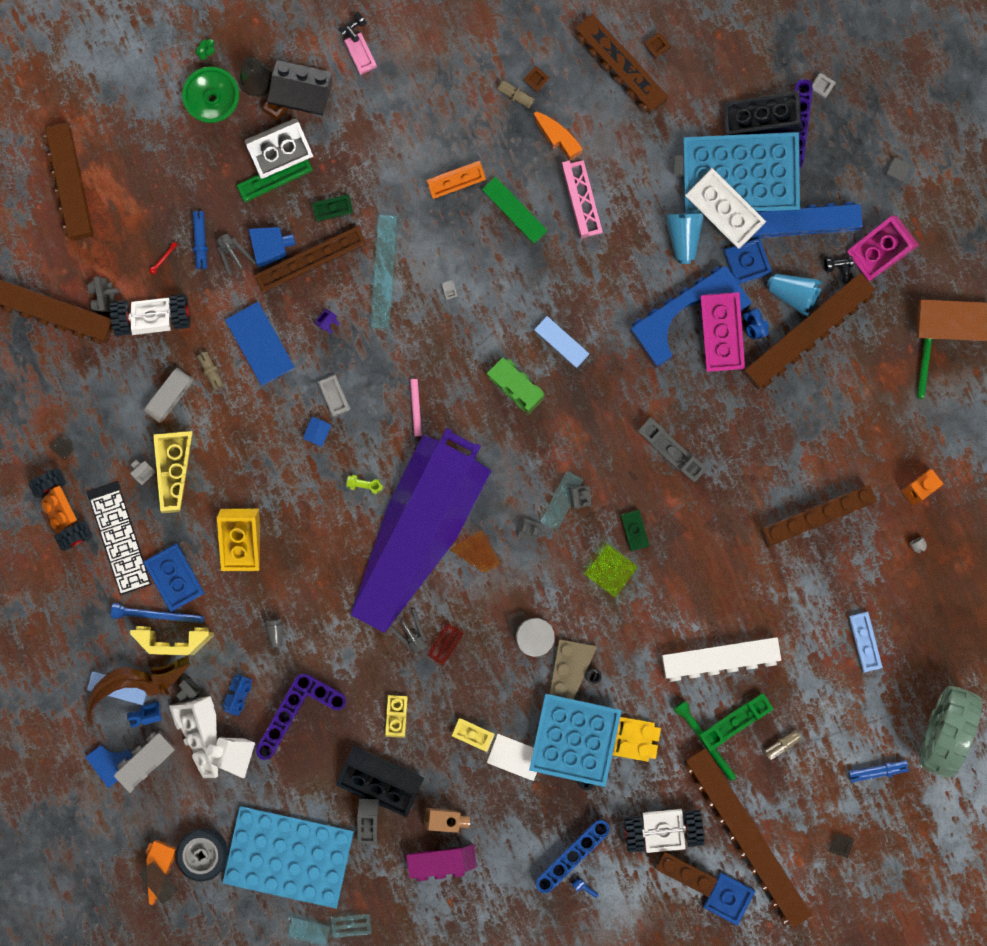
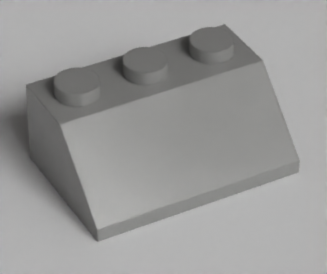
[245,118,313,179]

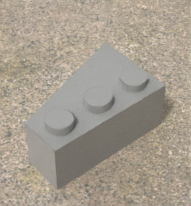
[114,731,176,793]

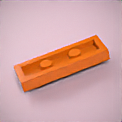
[426,161,486,199]

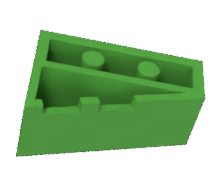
[487,357,544,415]

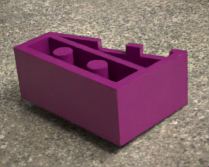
[406,844,477,881]

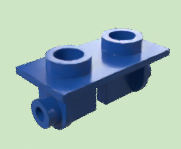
[223,674,253,716]

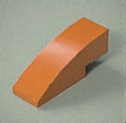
[533,111,583,161]

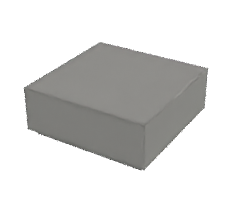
[812,73,836,99]

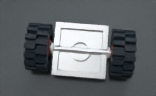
[110,294,191,336]
[624,809,705,853]

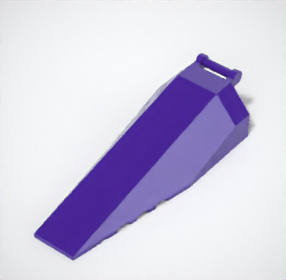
[351,428,492,633]

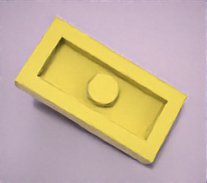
[452,718,495,752]

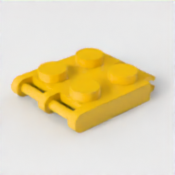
[612,717,661,762]

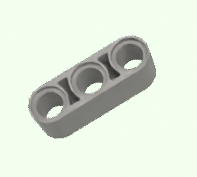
[144,368,193,423]

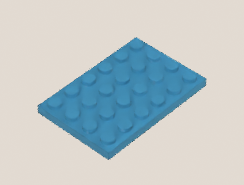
[684,132,800,214]
[222,806,354,909]

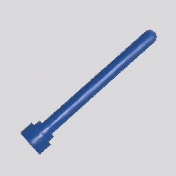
[111,603,205,623]

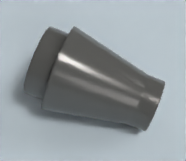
[265,619,284,648]

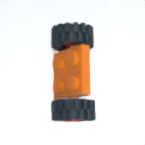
[28,469,93,551]

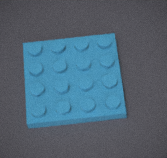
[529,693,622,787]

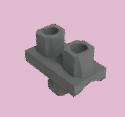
[87,276,120,313]

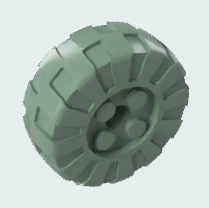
[918,686,982,778]

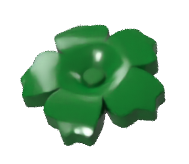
[196,39,215,60]

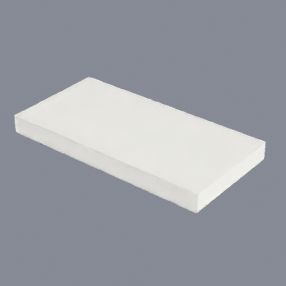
[685,168,766,249]

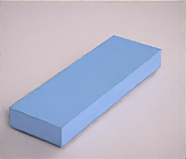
[534,316,589,369]
[848,612,883,673]
[87,671,147,705]

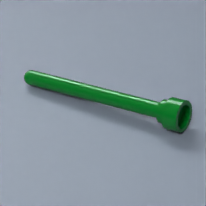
[917,338,932,399]
[673,700,736,781]

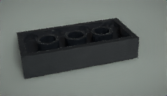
[724,91,803,136]

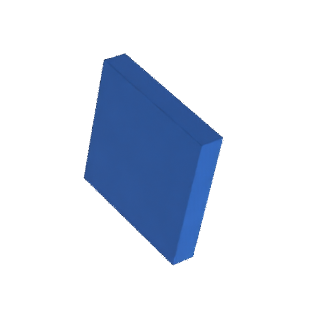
[724,237,772,285]
[703,872,756,926]

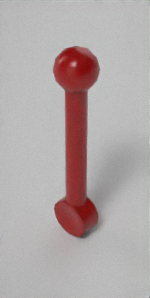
[149,242,178,274]

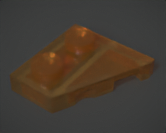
[450,530,502,573]

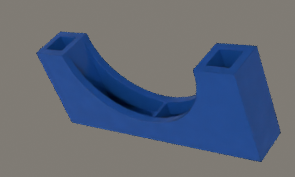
[630,266,752,369]

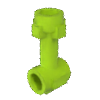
[346,475,383,494]

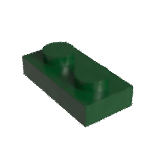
[312,194,354,223]

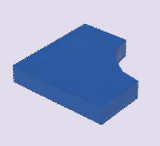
[86,745,133,788]

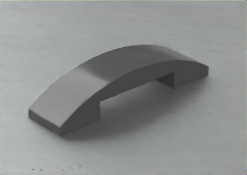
[637,417,707,483]

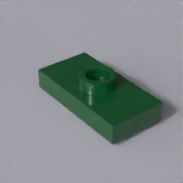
[621,510,650,552]

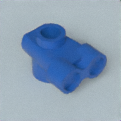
[742,307,769,339]

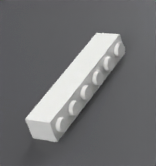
[661,637,781,682]

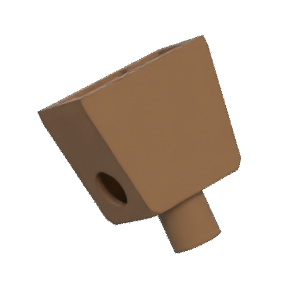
[423,808,470,832]

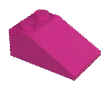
[847,215,919,281]

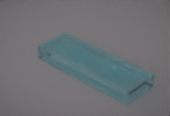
[541,471,584,531]

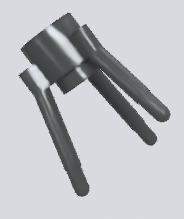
[216,234,256,275]
[389,609,427,654]

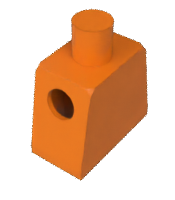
[901,469,943,506]

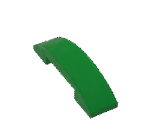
[699,693,774,752]

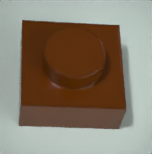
[644,32,671,59]
[523,66,550,94]
[262,101,289,121]

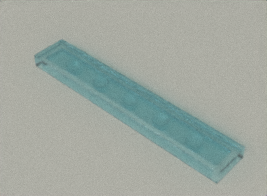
[371,215,398,330]

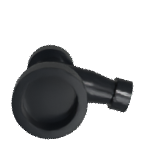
[338,12,367,42]
[824,256,854,282]

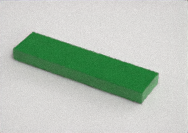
[236,159,313,203]
[482,177,548,244]

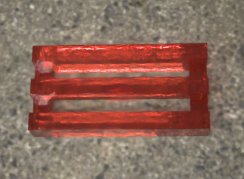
[427,623,464,666]

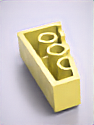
[154,431,193,513]

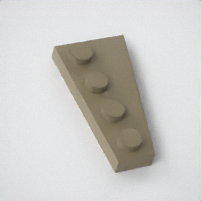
[550,640,597,700]

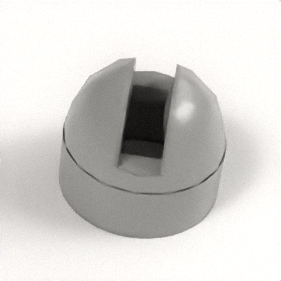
[910,537,927,553]

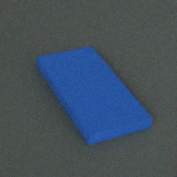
[225,302,295,386]

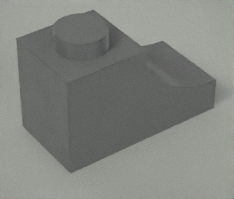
[357,799,379,844]

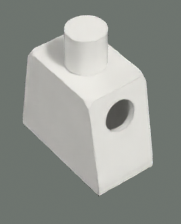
[206,737,255,778]

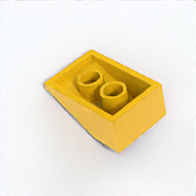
[217,509,260,571]

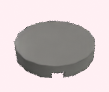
[516,618,554,656]

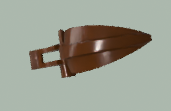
[87,655,190,724]

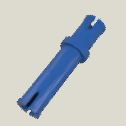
[192,211,208,269]
[849,760,909,783]

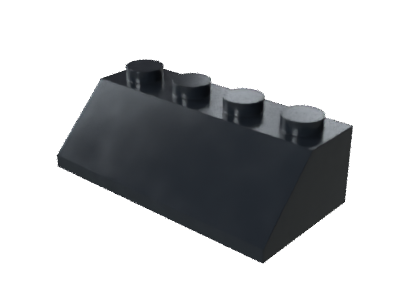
[336,746,424,818]

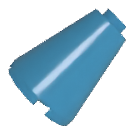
[665,213,704,264]
[767,274,823,317]

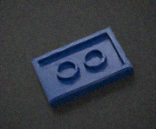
[143,543,205,612]

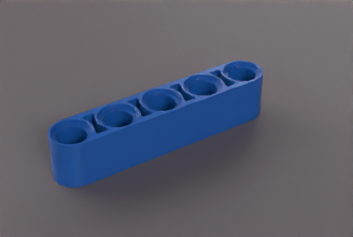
[536,819,610,893]

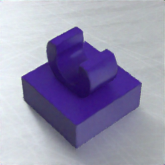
[314,309,340,333]

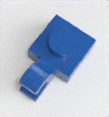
[127,701,162,727]

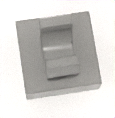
[130,459,156,485]

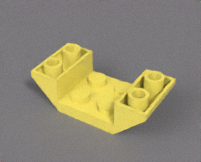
[130,626,214,655]

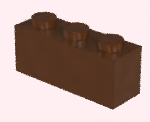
[655,851,718,897]

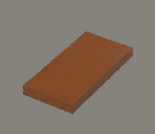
[916,299,987,341]

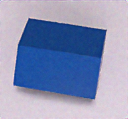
[303,417,331,447]

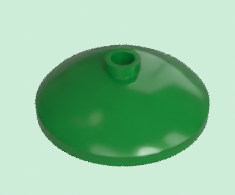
[182,67,239,123]

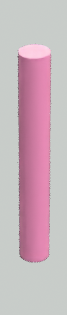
[410,379,422,437]

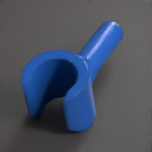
[572,878,599,898]

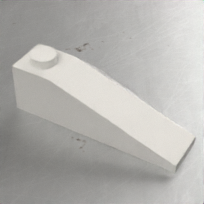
[169,696,218,778]

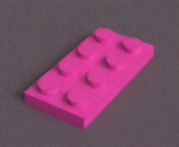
[701,292,745,372]

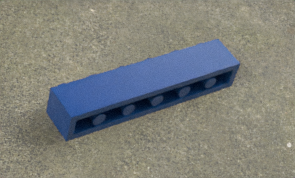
[750,202,863,239]

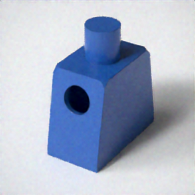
[249,227,296,268]

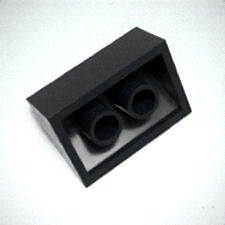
[268,60,332,116]

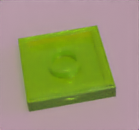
[584,544,638,598]

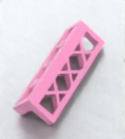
[562,160,603,239]

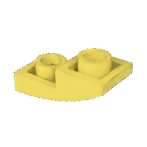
[385,695,408,738]

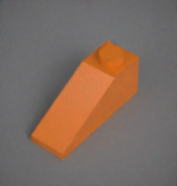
[146,840,177,905]

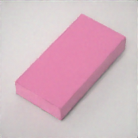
[344,32,377,75]

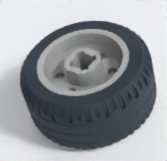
[175,829,229,882]

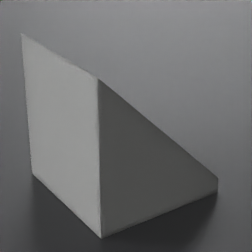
[441,280,458,300]

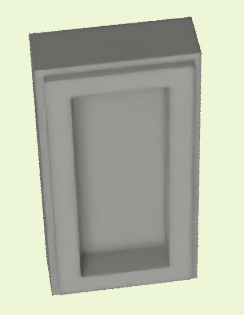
[318,375,350,417]

